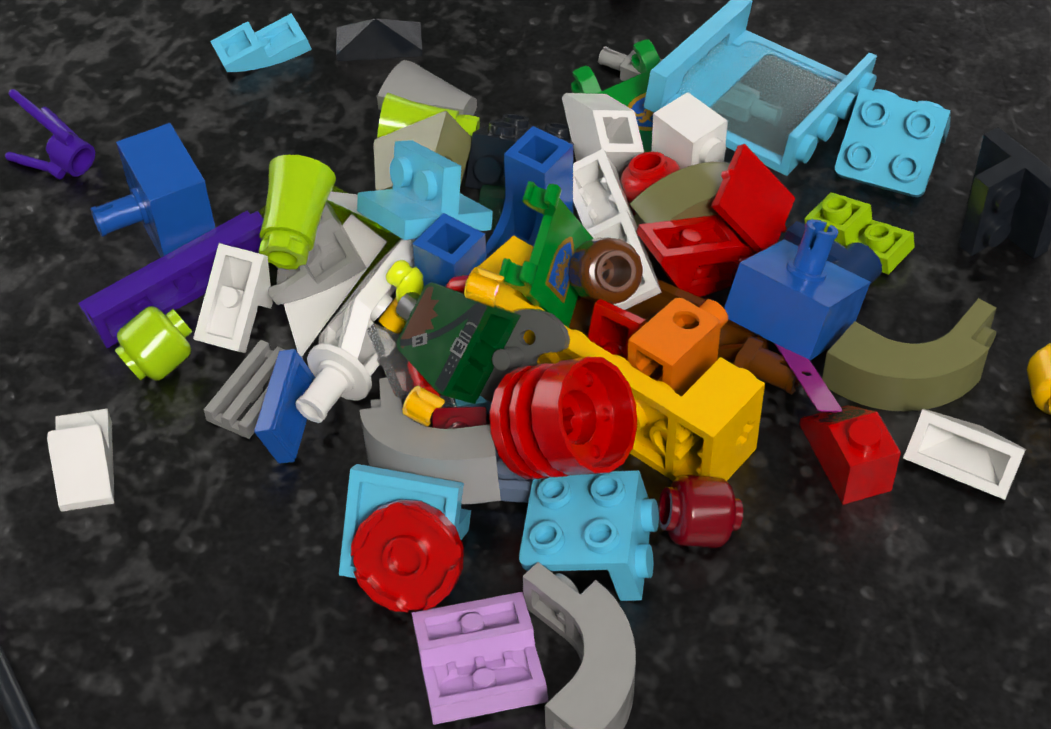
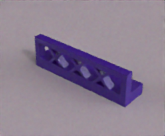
[78,210,264,348]

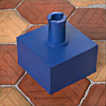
[90,123,215,257]
[724,219,871,360]

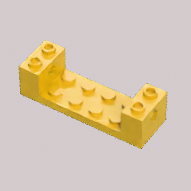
[478,235,765,481]

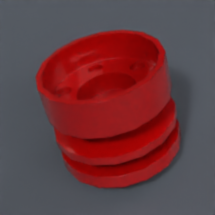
[490,357,638,479]

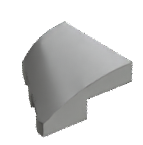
[377,60,477,116]

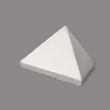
[903,409,1026,500]

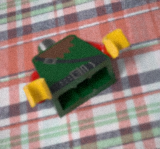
[396,267,521,427]

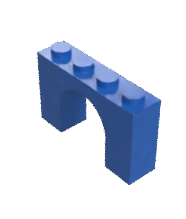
[412,126,573,287]

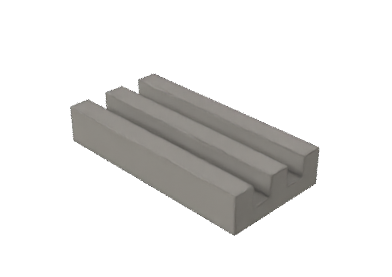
[204,340,303,439]

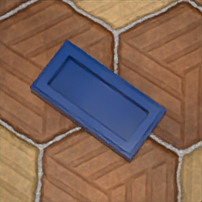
[254,349,316,463]

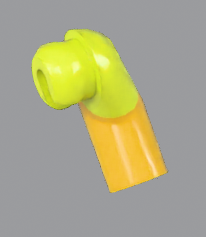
[378,260,424,335]

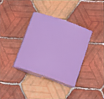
[412,592,548,725]

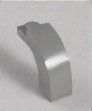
[360,376,501,504]
[523,562,636,729]

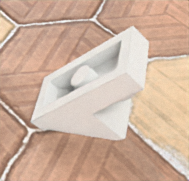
[193,243,273,353]
[47,409,114,512]

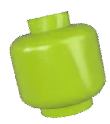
[115,306,193,381]

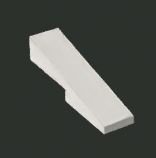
[573,148,662,310]

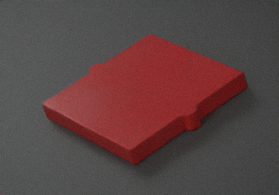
[711,144,795,253]

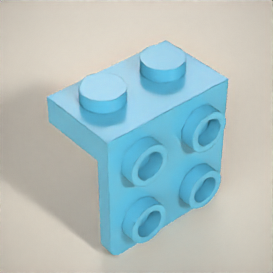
[835,87,951,197]
[519,470,659,601]

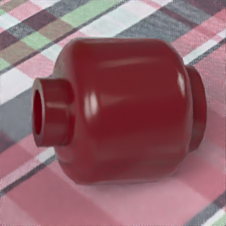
[658,475,743,548]

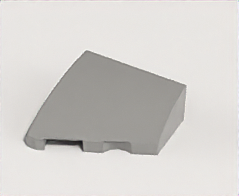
[268,202,367,305]

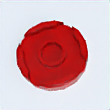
[351,499,464,613]

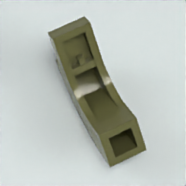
[630,162,733,268]
[822,298,996,411]

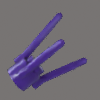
[5,89,95,179]

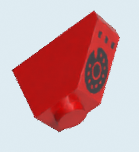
[799,405,901,505]

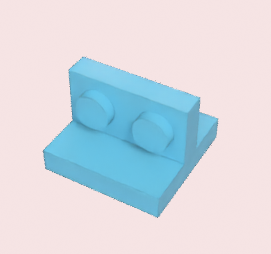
[357,140,493,240]
[339,464,471,578]

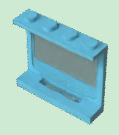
[643,0,877,176]

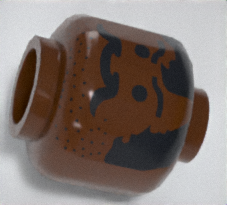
[568,237,643,305]

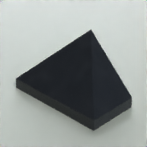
[336,18,423,61]

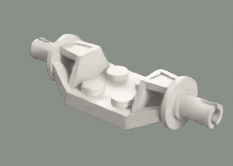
[295,239,416,423]

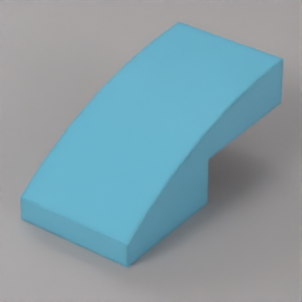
[210,13,312,72]

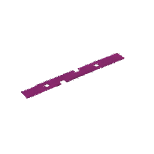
[774,343,842,412]

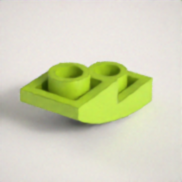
[804,192,915,275]

